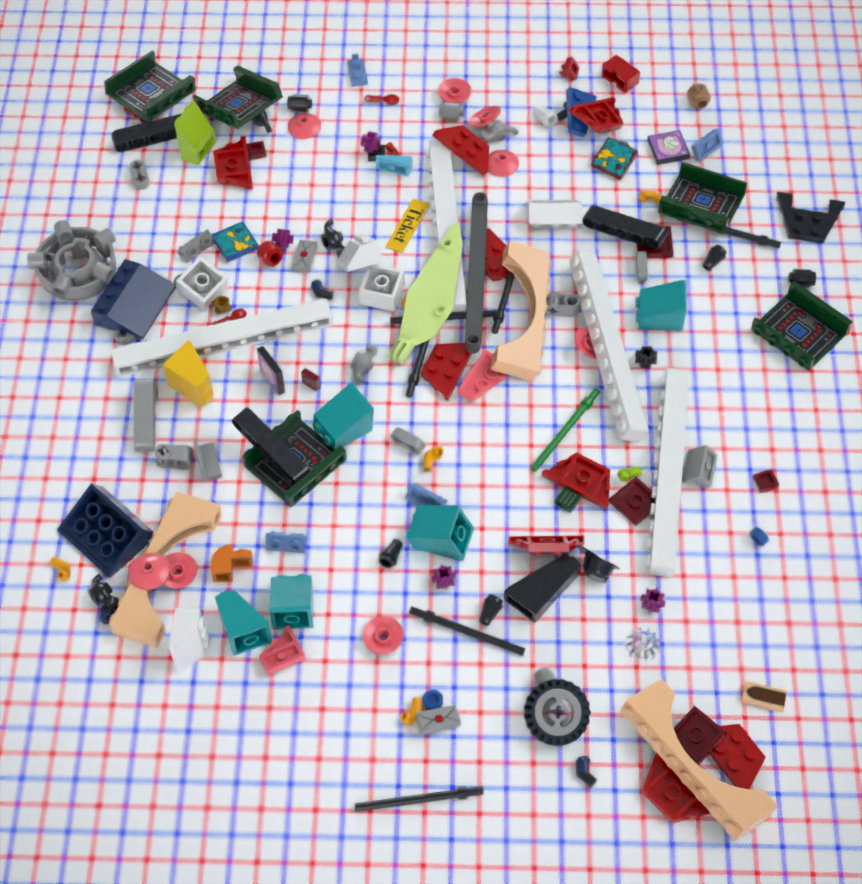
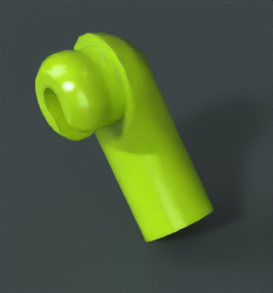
[617,466,642,482]

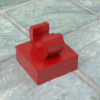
[559,57,580,81]

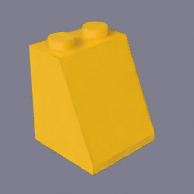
[163,340,214,408]

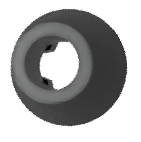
[702,245,727,271]
[378,539,403,568]
[478,594,503,626]

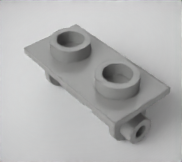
[177,229,214,263]

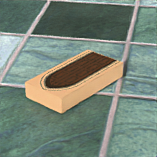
[741,681,787,712]

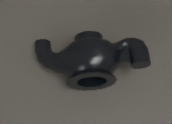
[252,110,272,133]
[321,219,345,258]
[87,574,116,609]

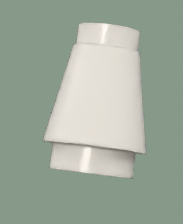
[533,105,557,126]

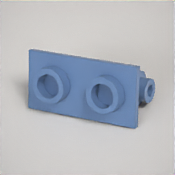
[404,483,448,505]
[266,530,307,553]

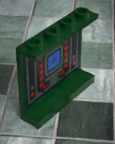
[104,50,196,122]
[192,65,283,129]
[658,161,748,235]
[751,281,853,371]
[242,410,347,508]

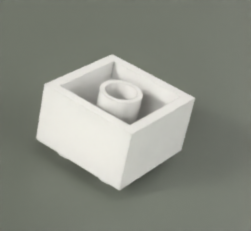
[176,256,228,311]
[359,264,405,312]

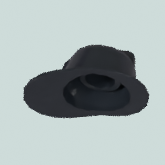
[577,545,620,583]

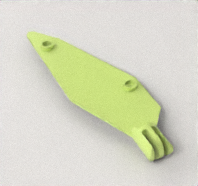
[387,224,463,364]

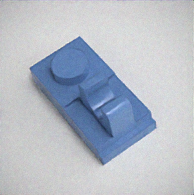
[347,53,368,87]
[691,129,724,161]

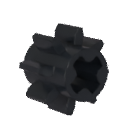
[635,346,658,369]

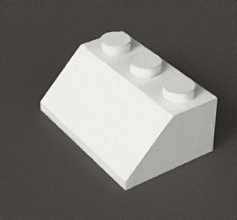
[527,200,582,228]
[337,233,383,272]
[169,608,210,673]

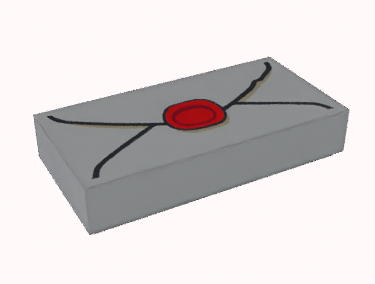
[292,239,317,273]
[415,705,462,735]

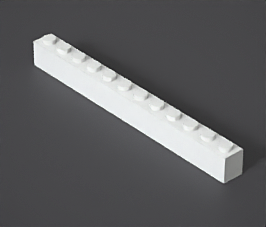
[426,140,466,313]
[569,250,649,442]
[111,298,333,378]
[645,368,690,578]

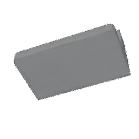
[193,438,222,482]
[682,445,718,488]

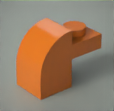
[211,544,253,583]

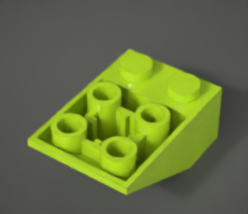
[174,100,216,165]

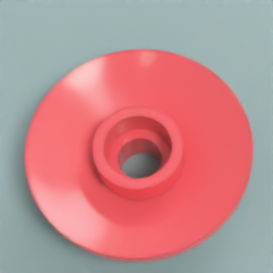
[438,78,471,103]
[469,106,501,127]
[288,113,321,139]
[488,150,519,177]
[574,328,597,360]
[163,552,198,589]
[129,553,170,590]
[363,616,404,654]

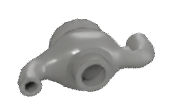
[479,120,519,141]
[351,344,377,384]

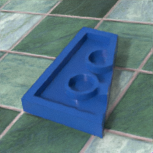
[566,87,597,137]

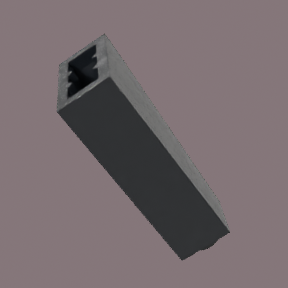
[504,553,581,623]

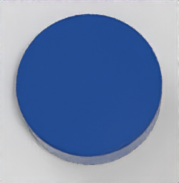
[749,527,769,546]
[422,690,443,710]

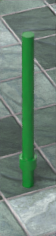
[530,388,600,472]

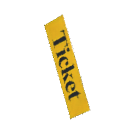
[385,198,430,253]

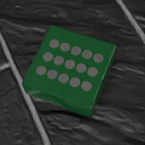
[554,487,582,513]

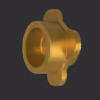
[212,296,232,314]

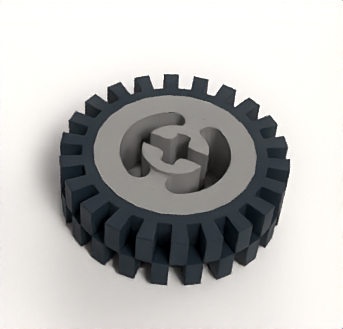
[523,679,591,746]

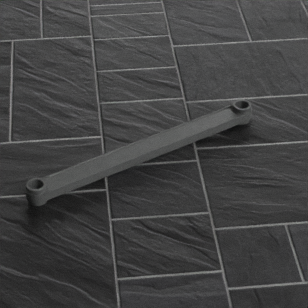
[465,192,488,354]

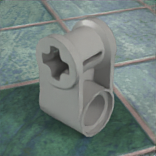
[546,292,580,317]
[154,444,193,470]

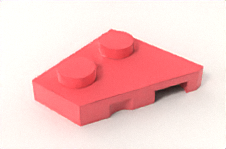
[259,625,306,676]

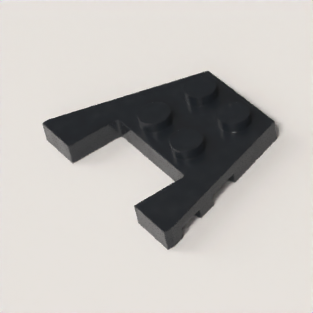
[776,192,846,244]

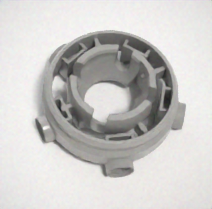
[27,220,116,301]

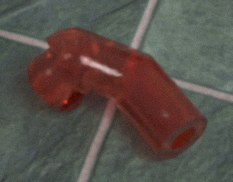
[385,142,399,156]

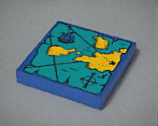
[211,221,259,262]

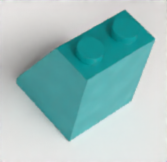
[635,280,687,331]
[312,383,374,450]
[406,505,474,561]
[269,574,314,630]
[214,590,272,656]

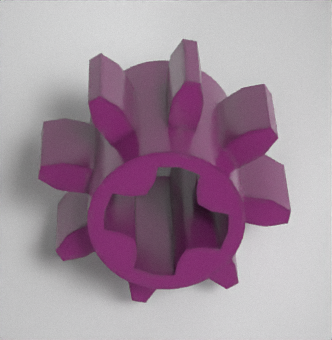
[360,131,381,153]
[271,228,294,248]
[432,564,456,591]
[640,588,666,614]

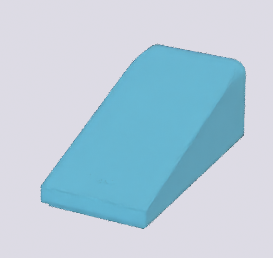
[376,155,413,177]

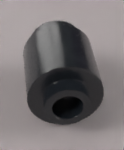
[287,94,312,112]
[788,269,816,288]

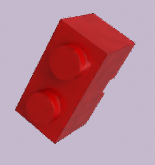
[601,54,640,94]

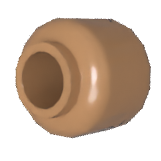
[687,83,711,109]

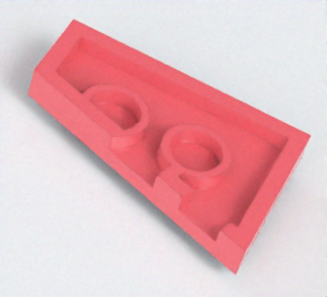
[457,349,509,402]

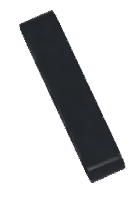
[111,114,181,152]
[582,205,668,249]
[231,407,310,485]

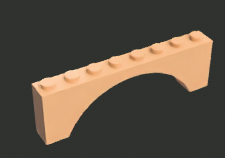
[491,241,551,381]
[109,491,222,648]
[620,679,778,841]

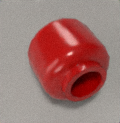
[257,241,283,267]

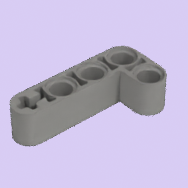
[134,379,158,451]

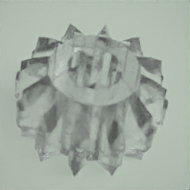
[625,627,661,663]

